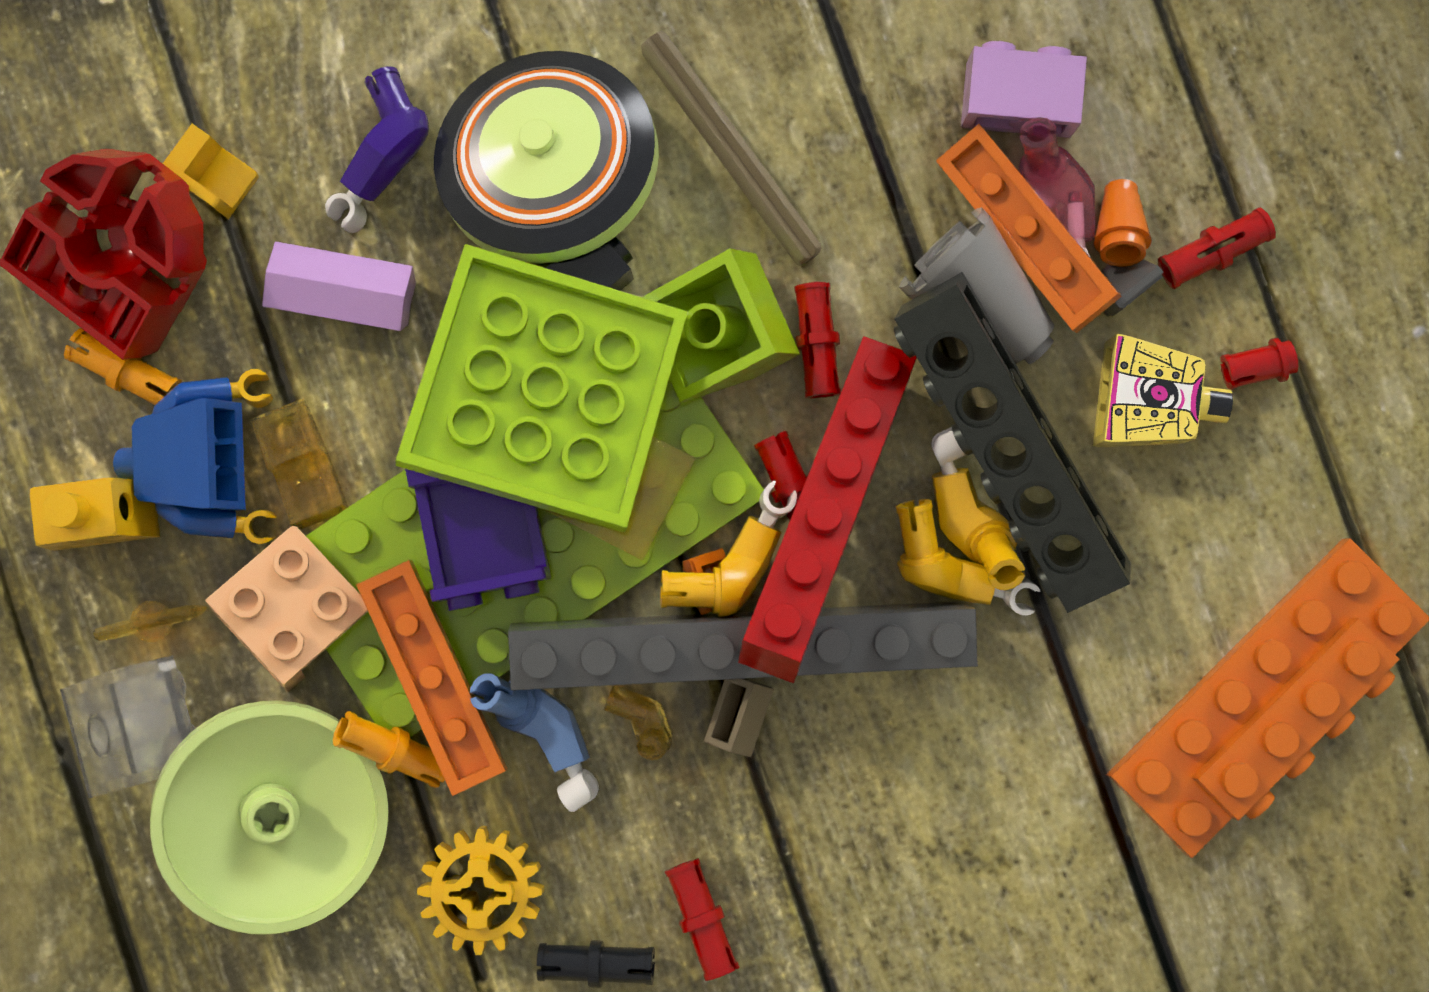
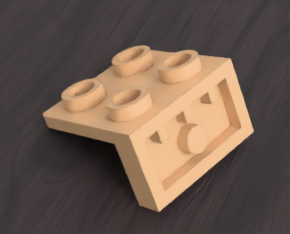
[205,526,368,692]

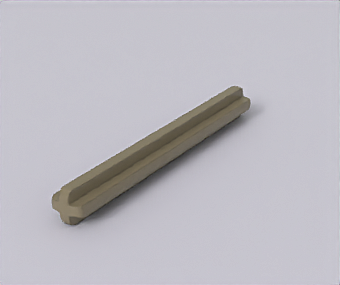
[641,31,821,266]

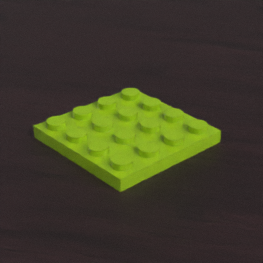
[395,244,688,533]

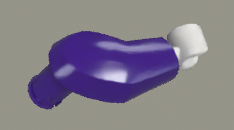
[325,66,429,233]

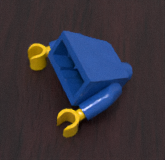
[113,369,277,544]

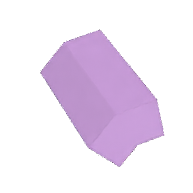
[262,242,416,331]

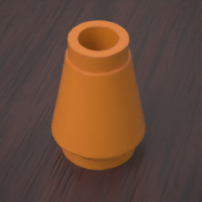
[1094,179,1152,267]

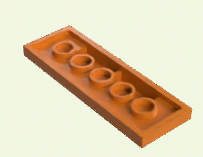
[1107,538,1429,858]

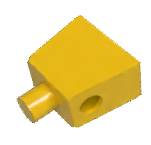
[30,478,160,551]

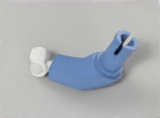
[470,673,599,812]

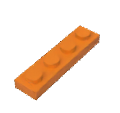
[936,124,1122,333]
[356,560,508,796]

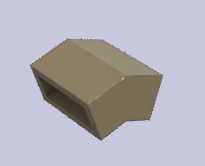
[704,678,774,757]

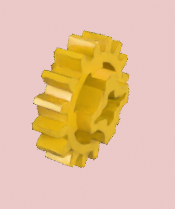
[417,826,544,955]

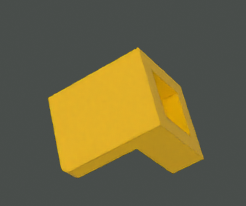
[163,123,259,220]

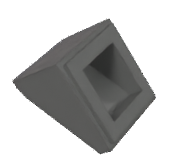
[1101,260,1164,317]

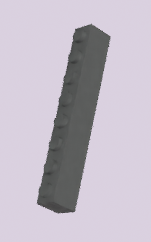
[508,601,978,690]

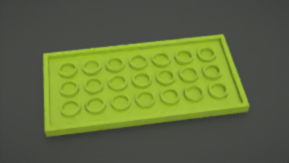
[306,378,764,738]

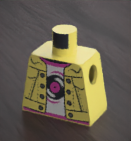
[1093,334,1233,447]

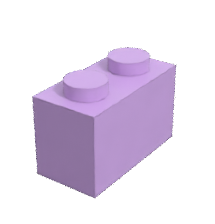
[961,41,1087,138]

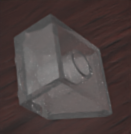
[60,655,196,798]

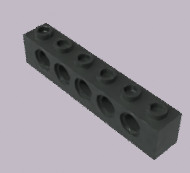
[894,272,1131,613]

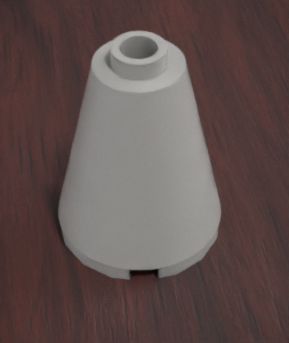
[899,207,1054,364]

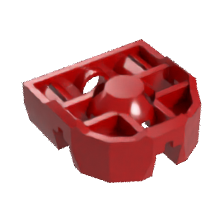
[0,148,207,360]

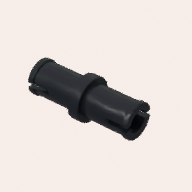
[537,940,655,988]

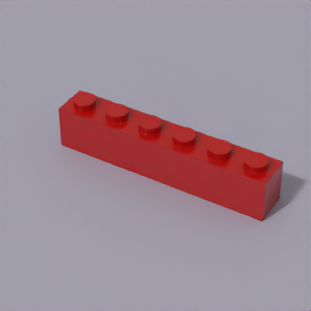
[738,336,917,684]

